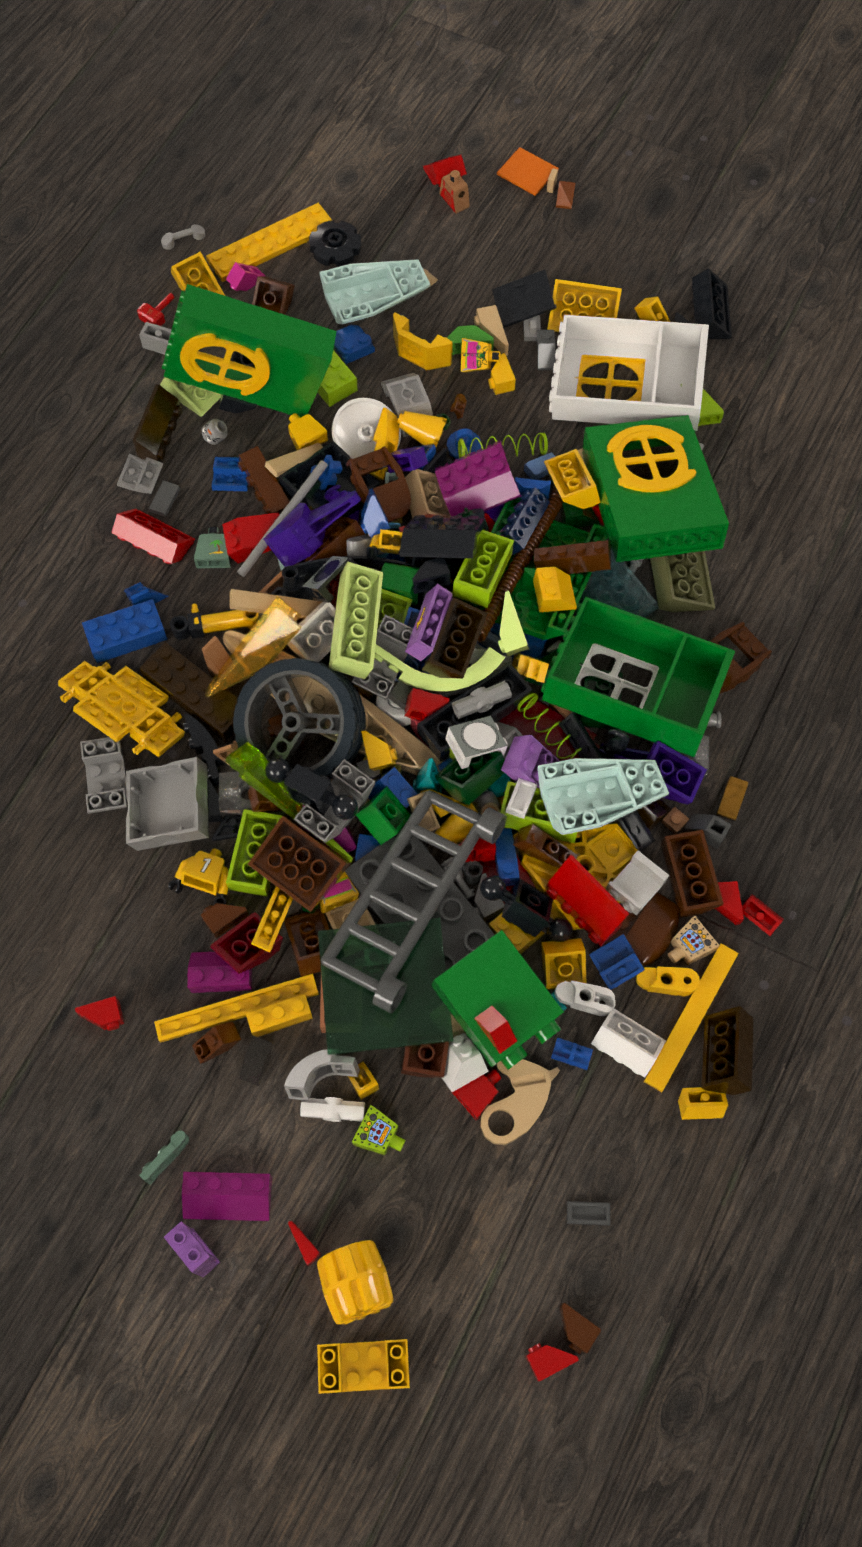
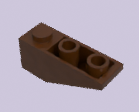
[513,824,578,868]

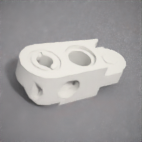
[554,981,615,1016]

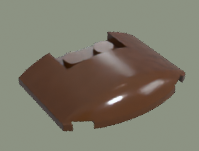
[597,892,679,967]

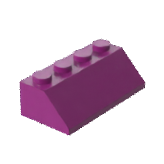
[182,1172,272,1221]

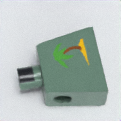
[194,527,231,568]

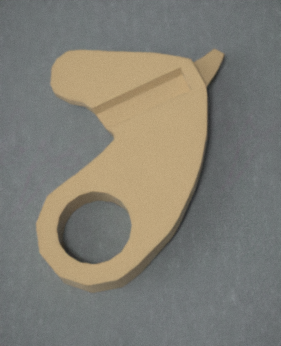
[480,1059,560,1145]

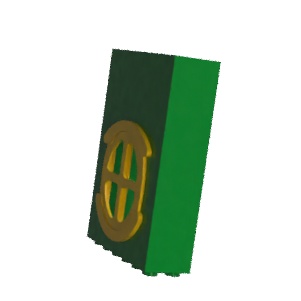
[162,284,337,418]
[582,415,729,562]

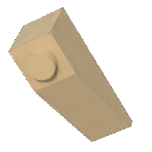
[474,305,509,356]

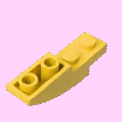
[370,408,399,480]

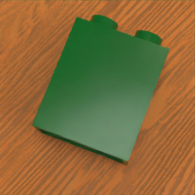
[431,930,564,1070]

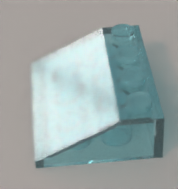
[581,548,659,618]

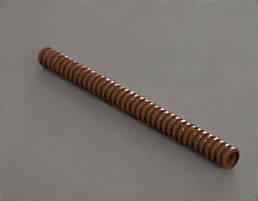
[478,487,564,642]

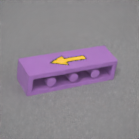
[405,584,453,661]

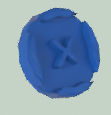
[447,429,481,460]

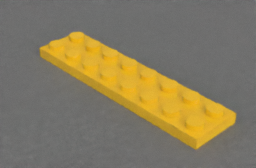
[206,202,332,282]

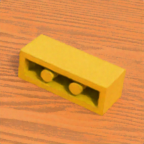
[246,994,313,1038]

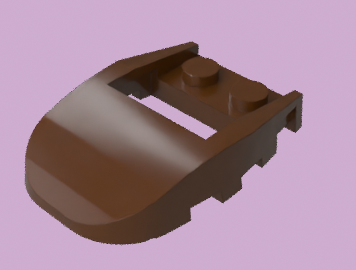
[346,446,411,522]
[710,622,772,693]

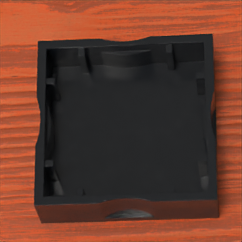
[279,441,379,530]

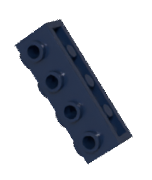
[500,487,550,555]

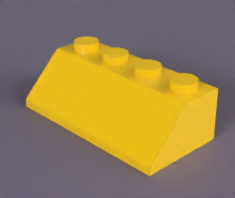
[544,449,601,509]

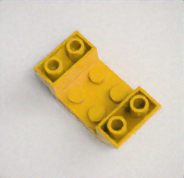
[393,312,453,370]
[317,1339,410,1394]

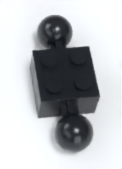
[265,758,358,820]
[480,875,573,942]

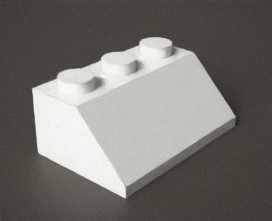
[282,602,336,662]
[591,1009,666,1077]

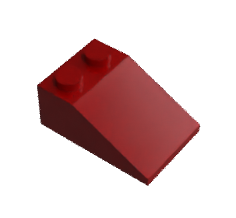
[222,513,280,564]

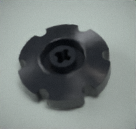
[309,220,362,267]

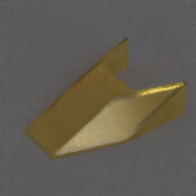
[205,596,302,698]

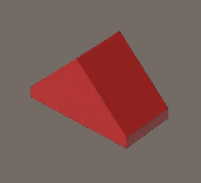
[474,1006,517,1054]

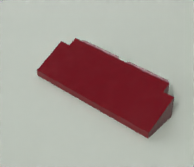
[499,697,600,761]

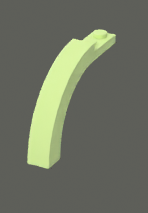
[374,644,505,692]

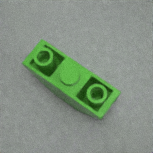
[447,325,494,355]

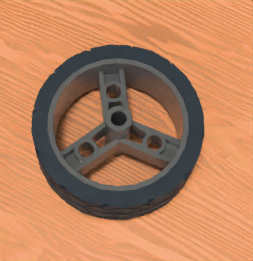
[233,658,366,785]

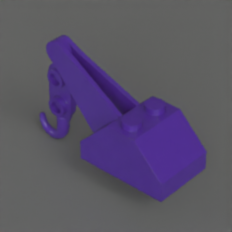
[263,485,361,567]

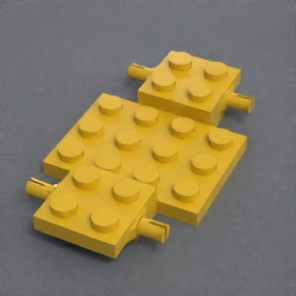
[58,661,185,757]

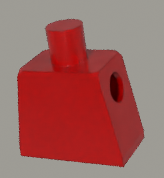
[451,1069,502,1120]

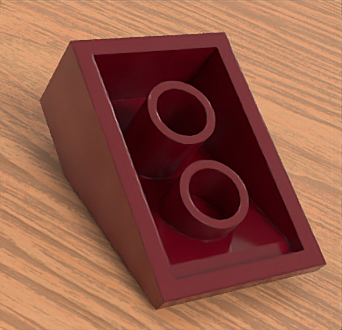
[210,912,283,974]

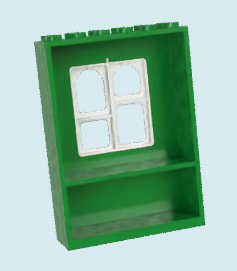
[541,597,735,757]

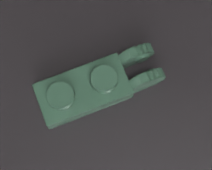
[139,1130,189,1185]

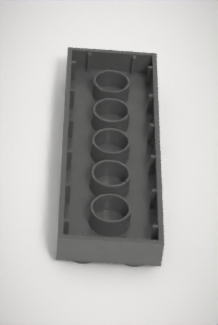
[345,829,495,1066]

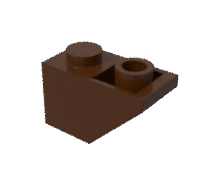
[192,1022,241,1064]

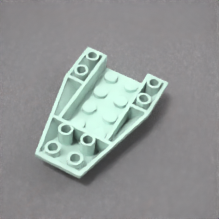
[319,260,430,324]
[537,758,669,835]

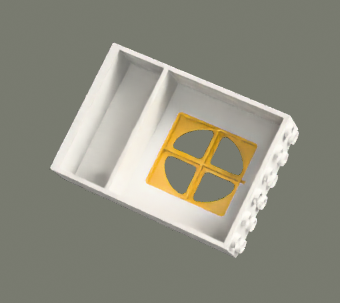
[549,315,709,431]

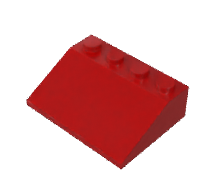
[545,854,629,946]

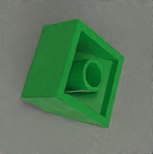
[356,786,411,845]

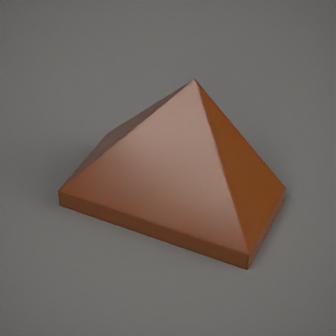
[556,181,575,209]

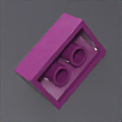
[187,952,252,993]

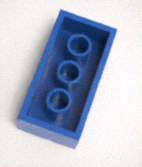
[82,599,167,663]

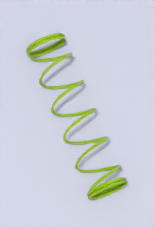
[458,432,548,459]
[517,693,582,759]

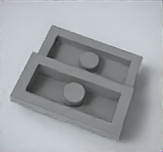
[117,454,163,494]

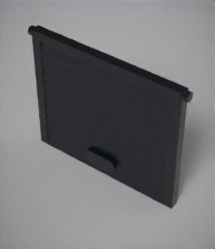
[492,269,557,328]

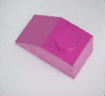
[226,262,265,291]

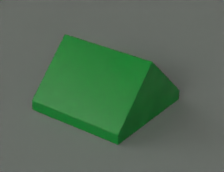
[381,562,420,605]

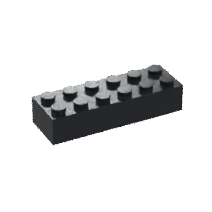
[417,662,533,762]

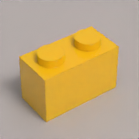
[678,1087,728,1120]

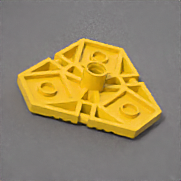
[521,824,637,930]

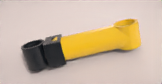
[170,603,259,640]

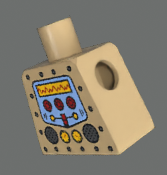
[668,916,720,965]

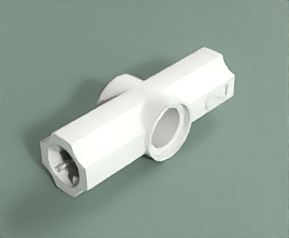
[300,1097,365,1122]

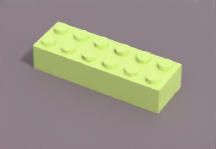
[329,562,383,679]

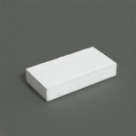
[505,778,537,819]

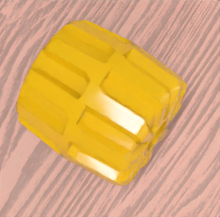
[317,1240,394,1325]

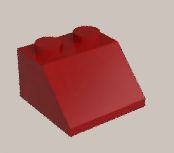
[423,154,467,187]

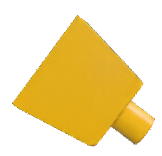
[288,413,328,450]

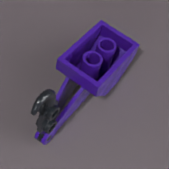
[599,729,707,804]

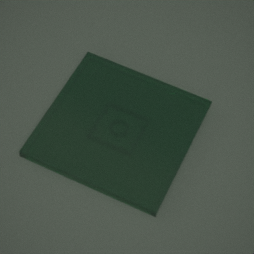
[318,918,454,1055]

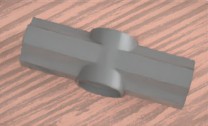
[452,681,512,719]

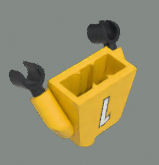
[366,529,424,566]
[168,848,229,905]

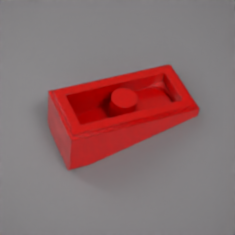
[288,1221,321,1266]

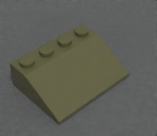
[650,551,715,612]

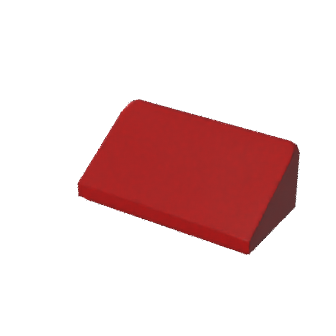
[742,894,784,936]

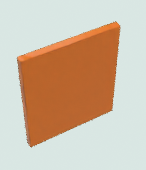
[497,147,559,196]

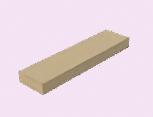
[265,443,323,477]

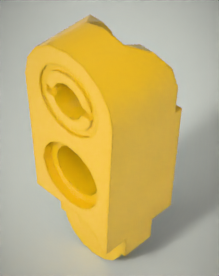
[636,966,700,996]

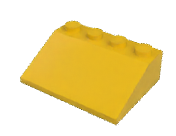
[547,279,622,333]

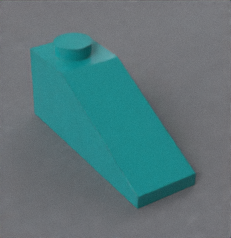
[413,758,443,794]

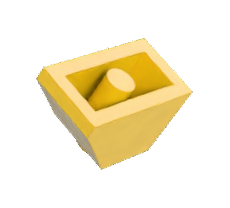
[635,296,670,322]
[488,353,516,395]
[361,730,398,771]

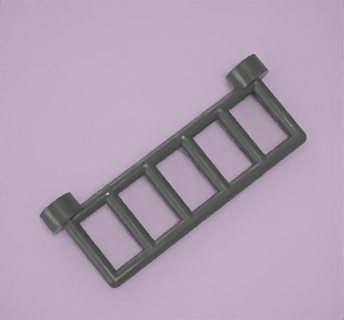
[321,790,507,1014]

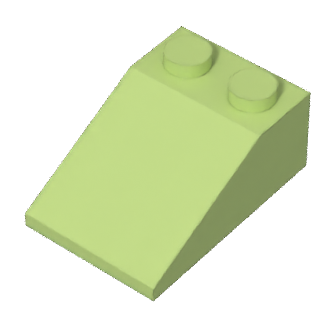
[160,378,221,417]
[498,591,529,656]

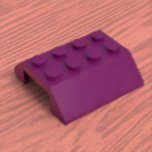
[435,440,521,516]

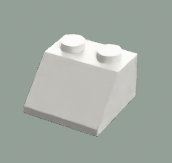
[442,1033,488,1092]

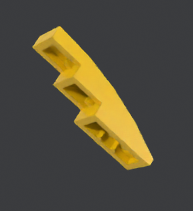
[512,653,549,683]

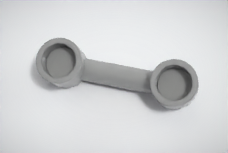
[161,224,206,250]

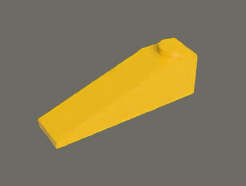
[251,886,293,952]

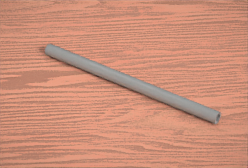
[237,460,328,577]

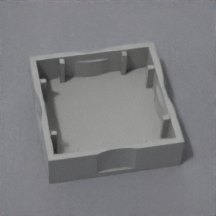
[126,757,209,851]

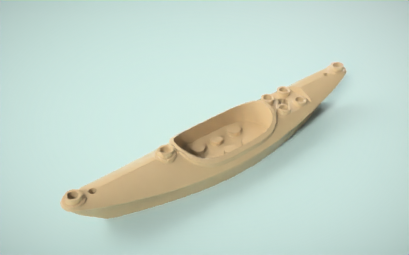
[223,630,444,775]

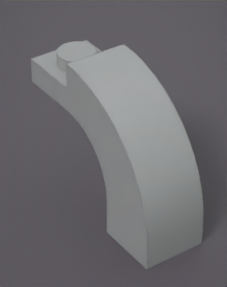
[284,1049,360,1101]

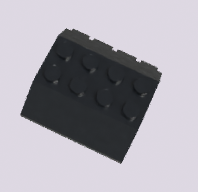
[400,515,489,558]

